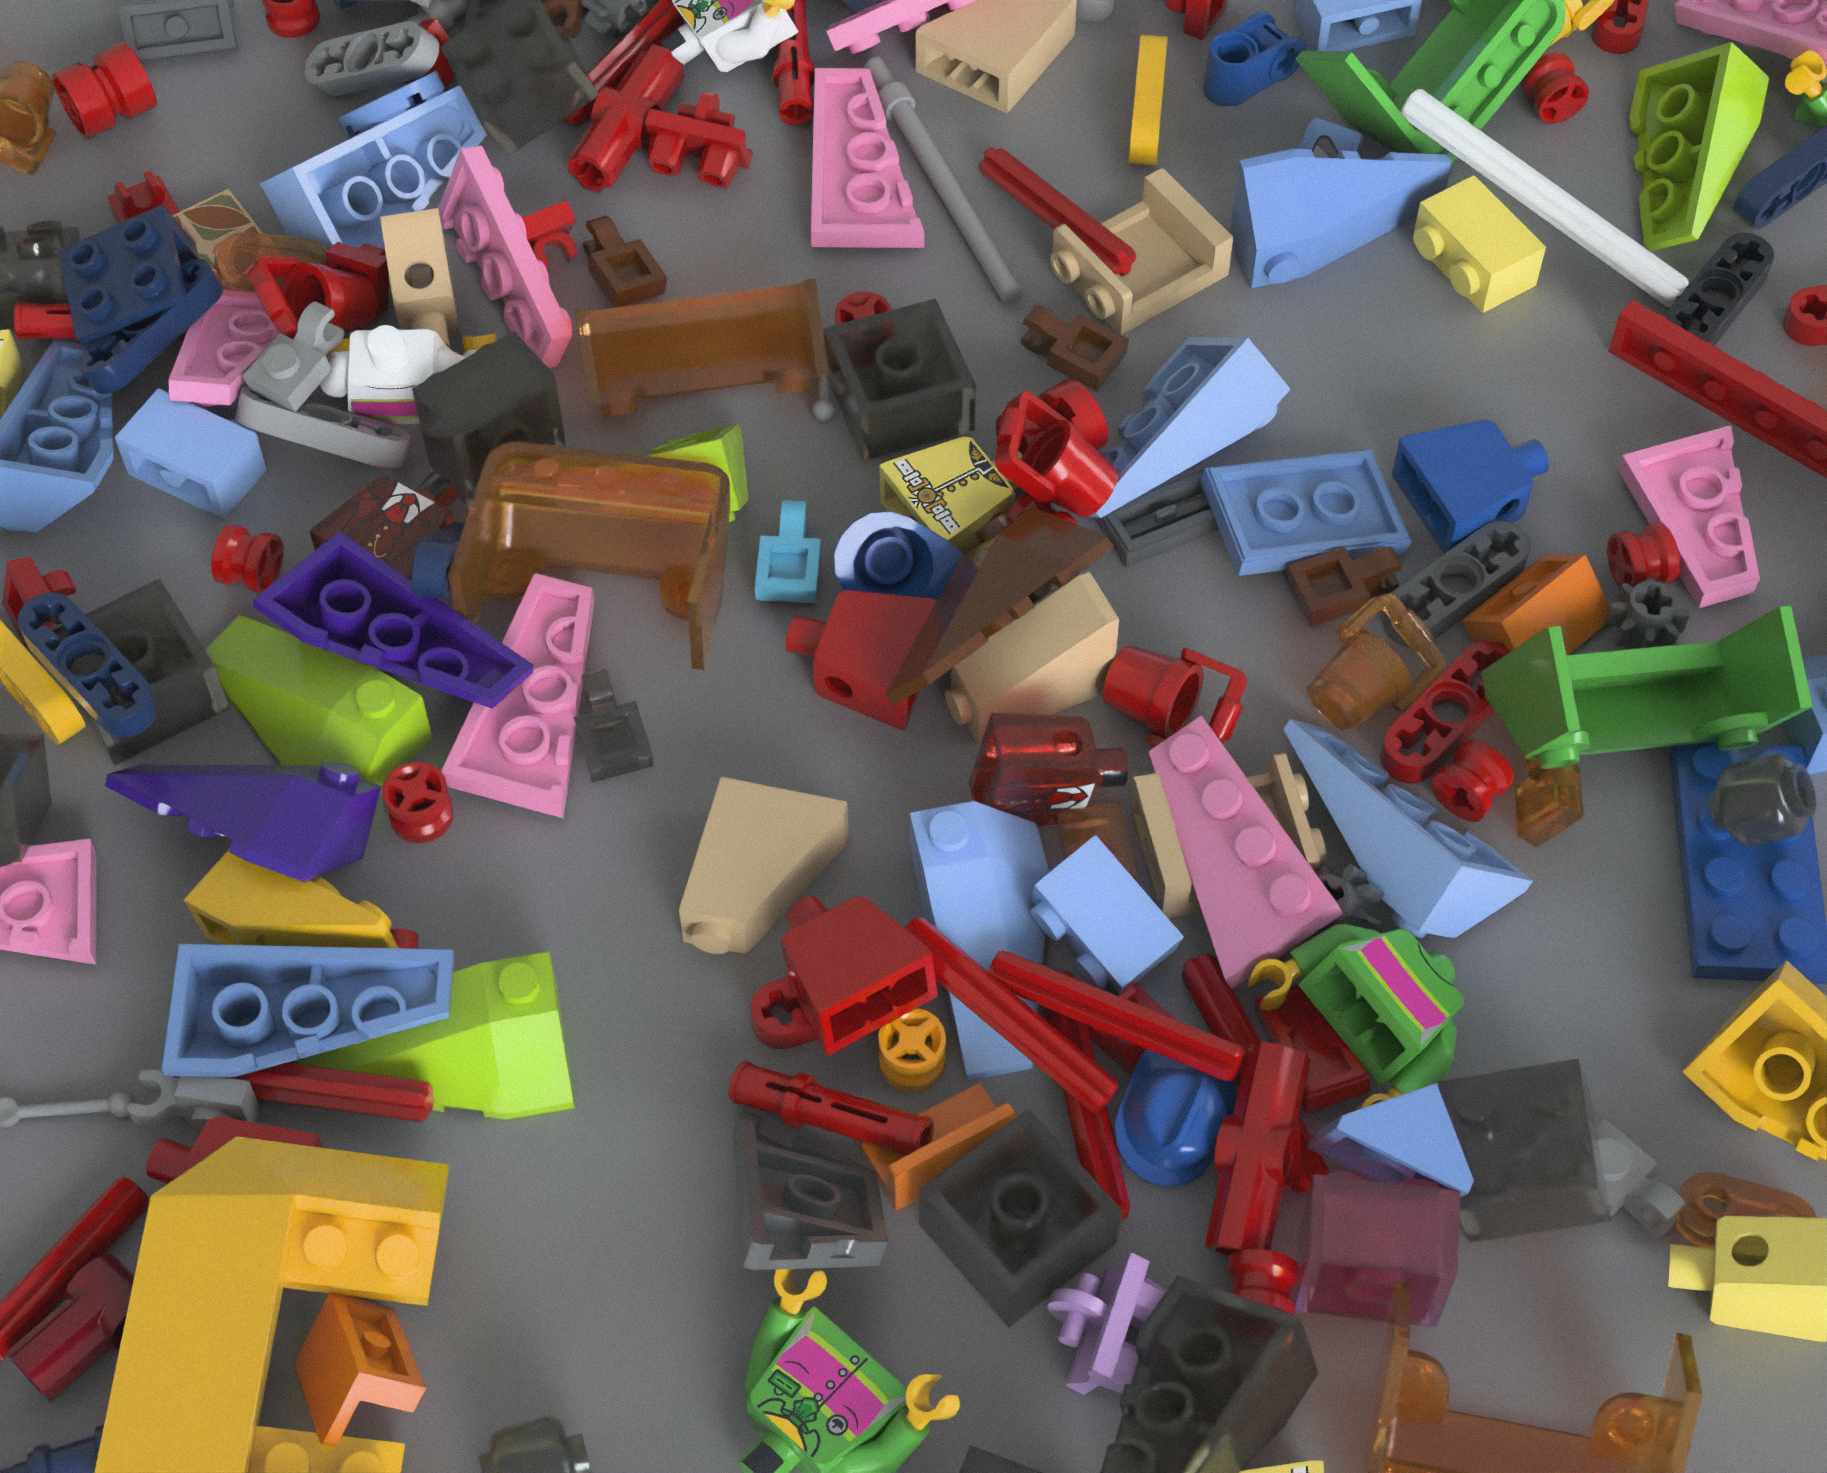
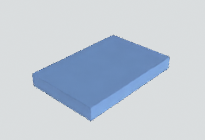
[1200,449,1412,576]

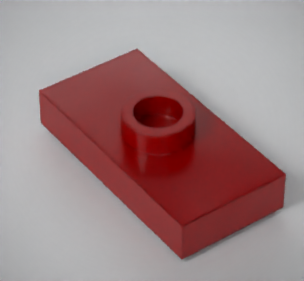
[1254,984,1370,1113]

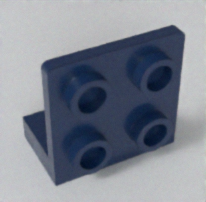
[58,205,199,344]

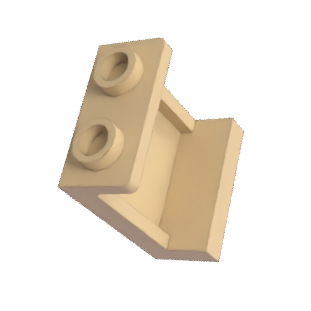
[1050,167,1233,335]
[1130,753,1326,919]

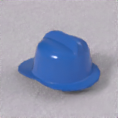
[834,511,964,600]
[1113,1049,1236,1187]

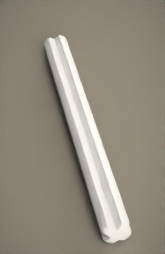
[1401,89,1689,307]

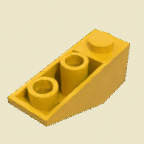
[183,850,399,948]

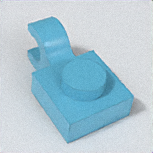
[755,500,822,603]

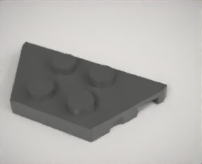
[733,1110,888,1270]

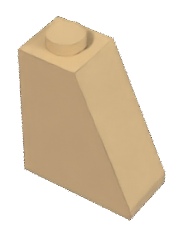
[916,0,1077,114]
[945,572,1119,744]
[679,777,849,955]

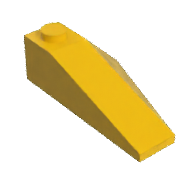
[1682,960,1827,1161]

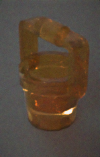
[0,61,57,175]
[1307,593,1446,732]

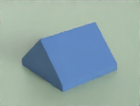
[1306,1083,1474,1210]

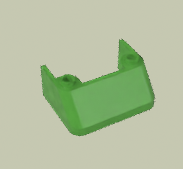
[1295,0,1566,163]
[1481,605,1813,769]

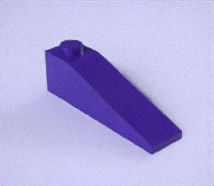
[253,532,534,709]
[105,762,381,882]

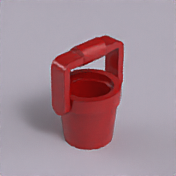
[248,256,378,339]
[995,391,1118,518]
[1102,645,1247,746]

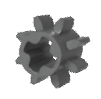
[581,0,647,38]
[1606,578,1690,649]
[1315,864,1384,936]

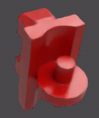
[644,91,753,189]

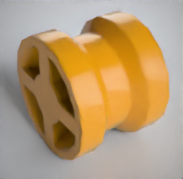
[878,1008,946,1093]

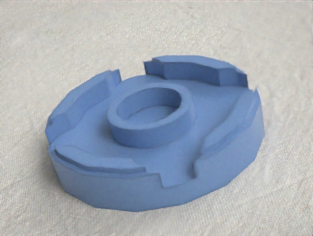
[336,70,445,137]

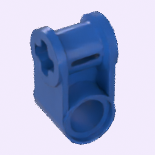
[1203,10,1307,106]

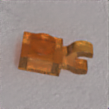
[1514,757,1584,848]

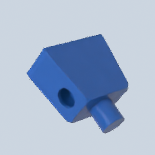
[1392,420,1549,554]

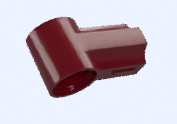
[6,1254,135,1401]

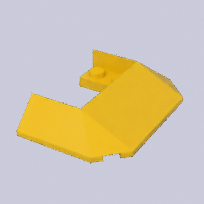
[94,1136,450,1473]

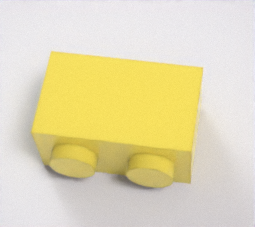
[1412,175,1546,313]

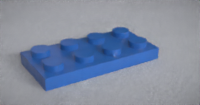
[1669,742,1827,984]

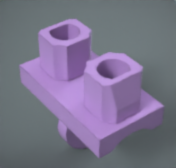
[1047,1252,1174,1396]

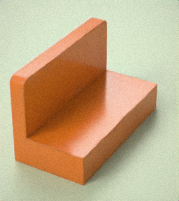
[1462,554,1610,655]
[861,1082,1017,1211]
[295,1292,426,1447]

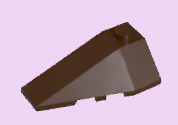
[885,507,1114,706]

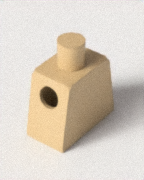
[380,208,461,349]

